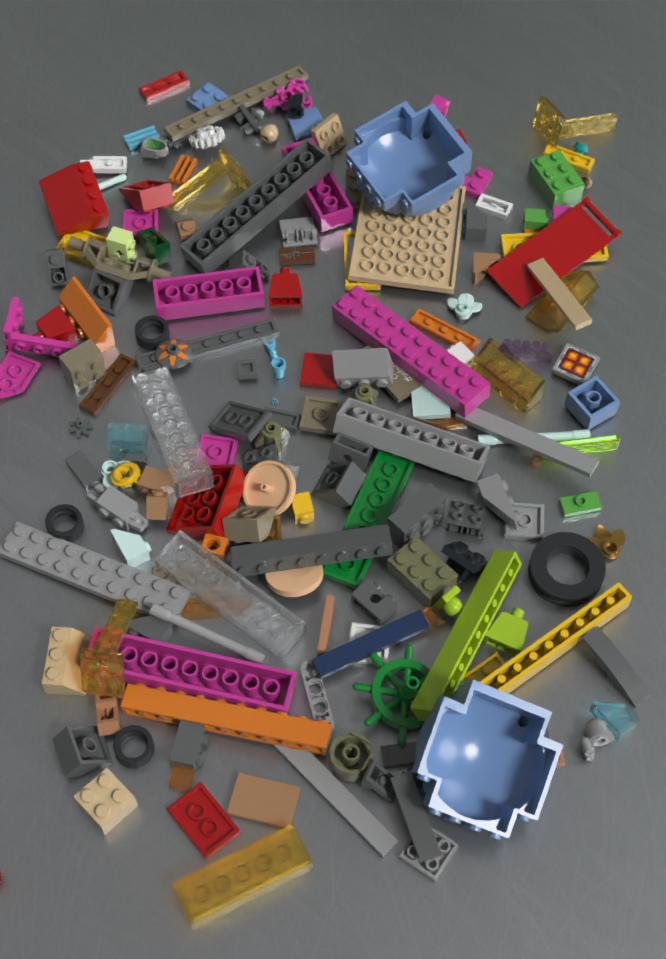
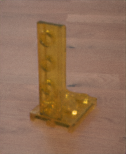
[532,96,619,147]
[170,147,252,211]
[80,599,138,698]

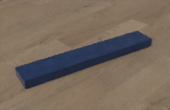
[312,609,430,679]

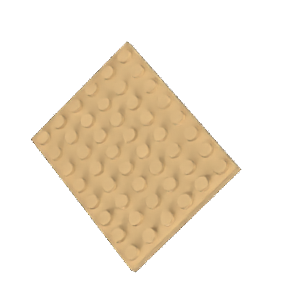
[348,185,466,294]

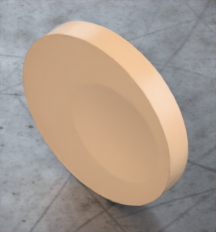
[243,460,296,516]
[265,565,324,597]

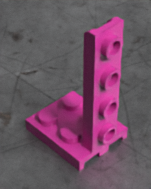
[3,297,79,357]

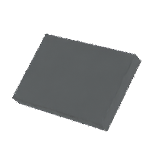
[208,401,273,442]

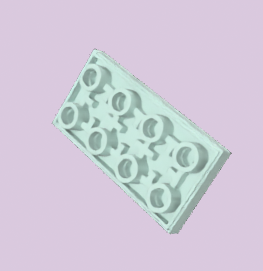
[411,386,451,419]

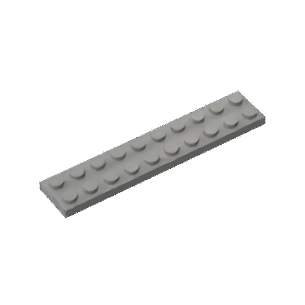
[0,521,192,626]

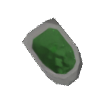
[141,137,169,159]

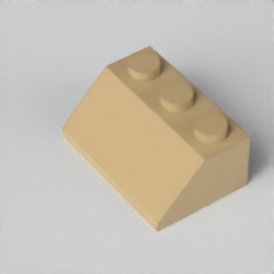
[42,627,92,696]

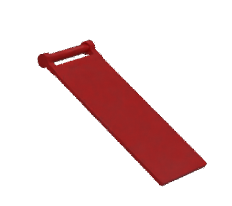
[487,196,623,308]

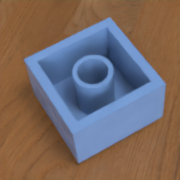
[564,376,620,430]

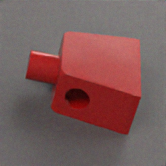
[268,267,302,307]
[31,306,78,342]

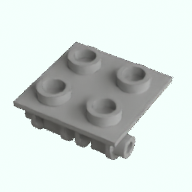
[279,217,318,248]

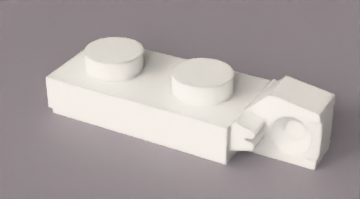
[80,156,127,174]

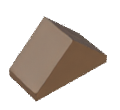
[472,252,501,285]

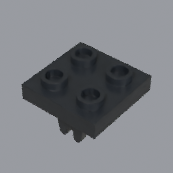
[441,541,488,582]

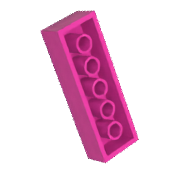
[281,137,353,232]
[153,266,265,320]

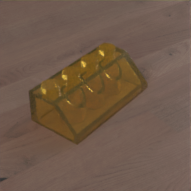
[525,270,599,333]
[472,337,546,414]

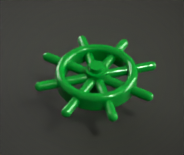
[352,644,430,746]

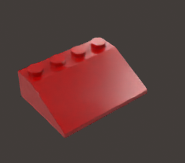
[39,161,109,236]
[166,464,246,540]

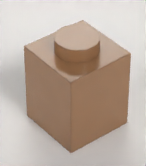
[146,489,168,520]

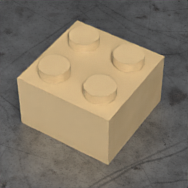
[74,768,138,835]

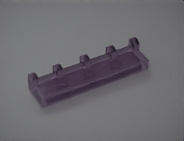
[498,339,554,363]

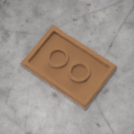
[227,772,301,830]

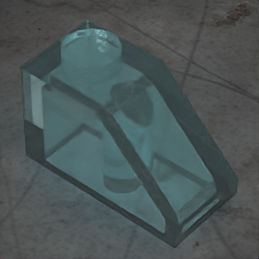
[590,700,640,742]

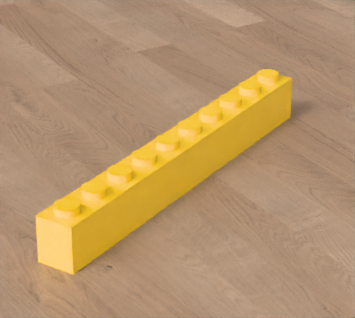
[480,582,632,694]

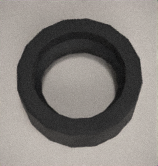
[135,315,170,351]
[45,504,84,542]
[113,725,155,768]

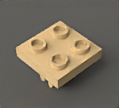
[311,113,347,156]

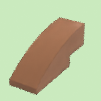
[95,676,120,736]

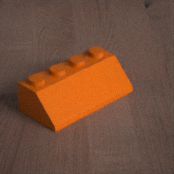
[58,276,116,353]

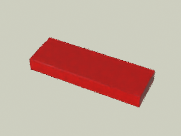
[139,70,189,102]

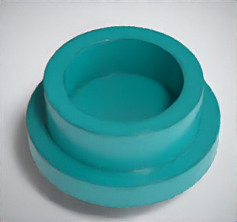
[572,141,589,155]

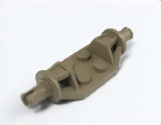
[68,236,172,283]

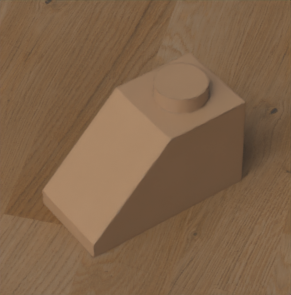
[175,218,197,244]
[137,465,183,498]

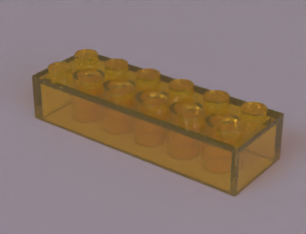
[172,823,313,931]

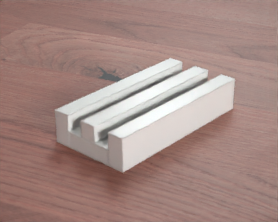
[475,193,513,220]

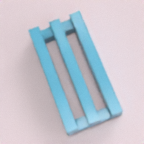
[123,125,160,151]

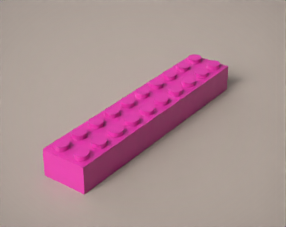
[331,285,490,418]
[83,627,297,714]

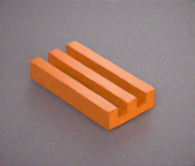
[169,155,197,186]

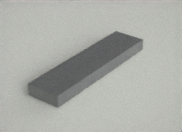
[390,771,442,863]

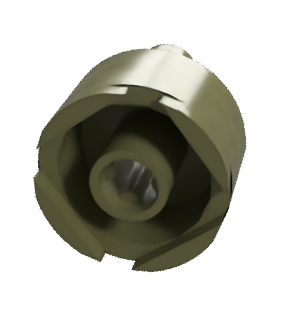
[329,732,373,782]

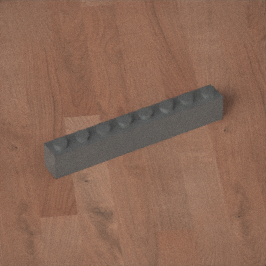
[231,524,393,578]

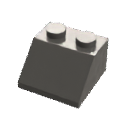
[87,268,134,314]
[311,461,366,507]
[52,726,113,777]

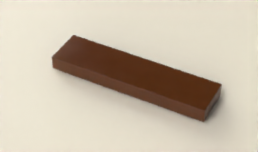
[79,353,137,417]

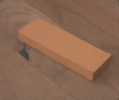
[317,595,335,657]

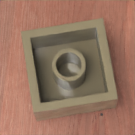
[59,338,106,392]

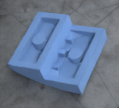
[285,107,323,140]

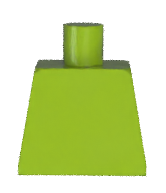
[483,607,528,657]

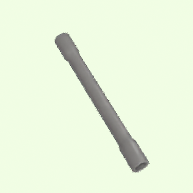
[149,603,266,664]

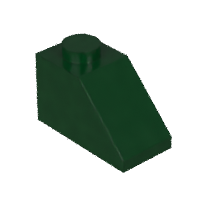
[137,227,171,265]

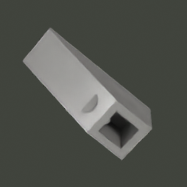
[477,473,521,530]

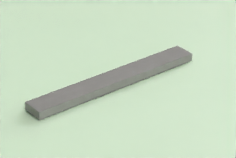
[455,408,599,477]
[271,744,398,858]

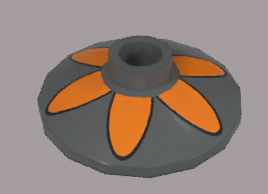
[155,338,192,369]

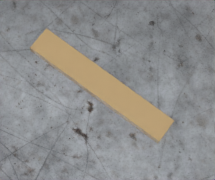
[527,258,592,330]

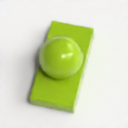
[432,585,463,616]

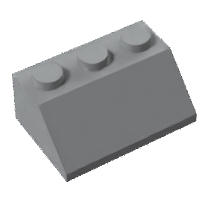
[332,348,394,389]

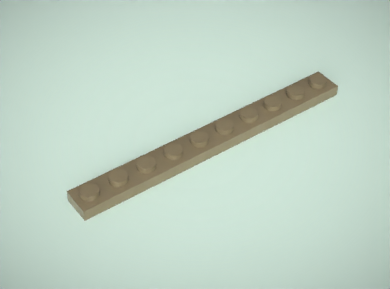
[164,65,308,142]

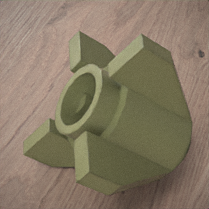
[350,385,379,406]
[254,421,290,457]

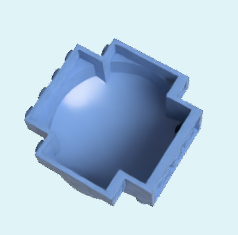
[345,101,472,216]
[411,680,563,840]

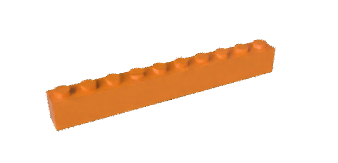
[120,683,333,756]

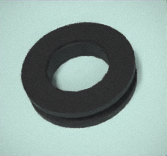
[528,532,606,607]

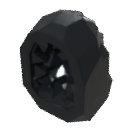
[287,93,304,119]

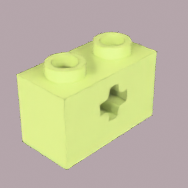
[106,226,137,261]

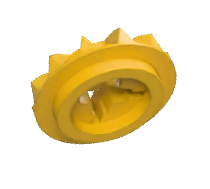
[110,462,141,489]

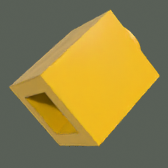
[290,491,314,524]

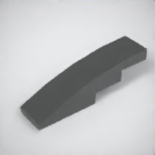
[581,626,650,708]

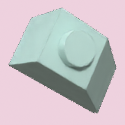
[110,529,152,567]

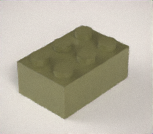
[387,536,458,610]

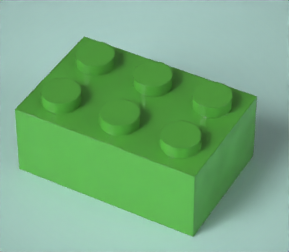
[528,150,585,209]

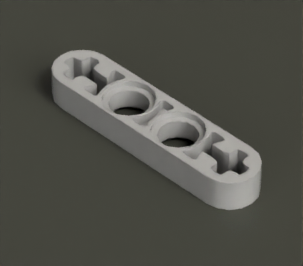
[300,660,334,734]

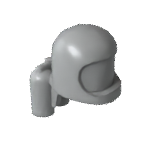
[580,718,614,761]

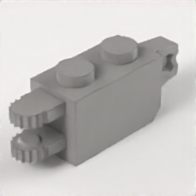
[86,485,148,532]

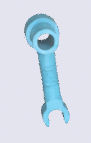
[264,337,286,379]

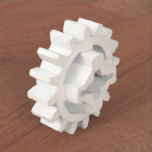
[188,125,225,149]

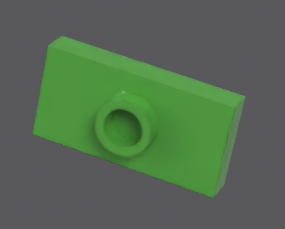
[559,491,602,517]

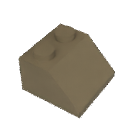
[222,505,275,544]

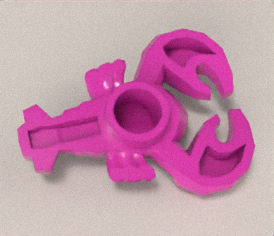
[263,78,312,110]

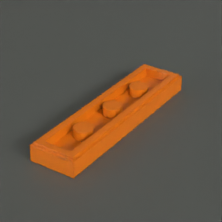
[409,308,480,353]

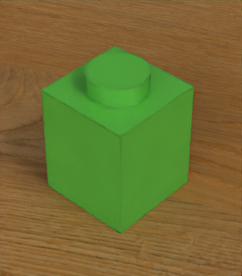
[523,208,549,232]

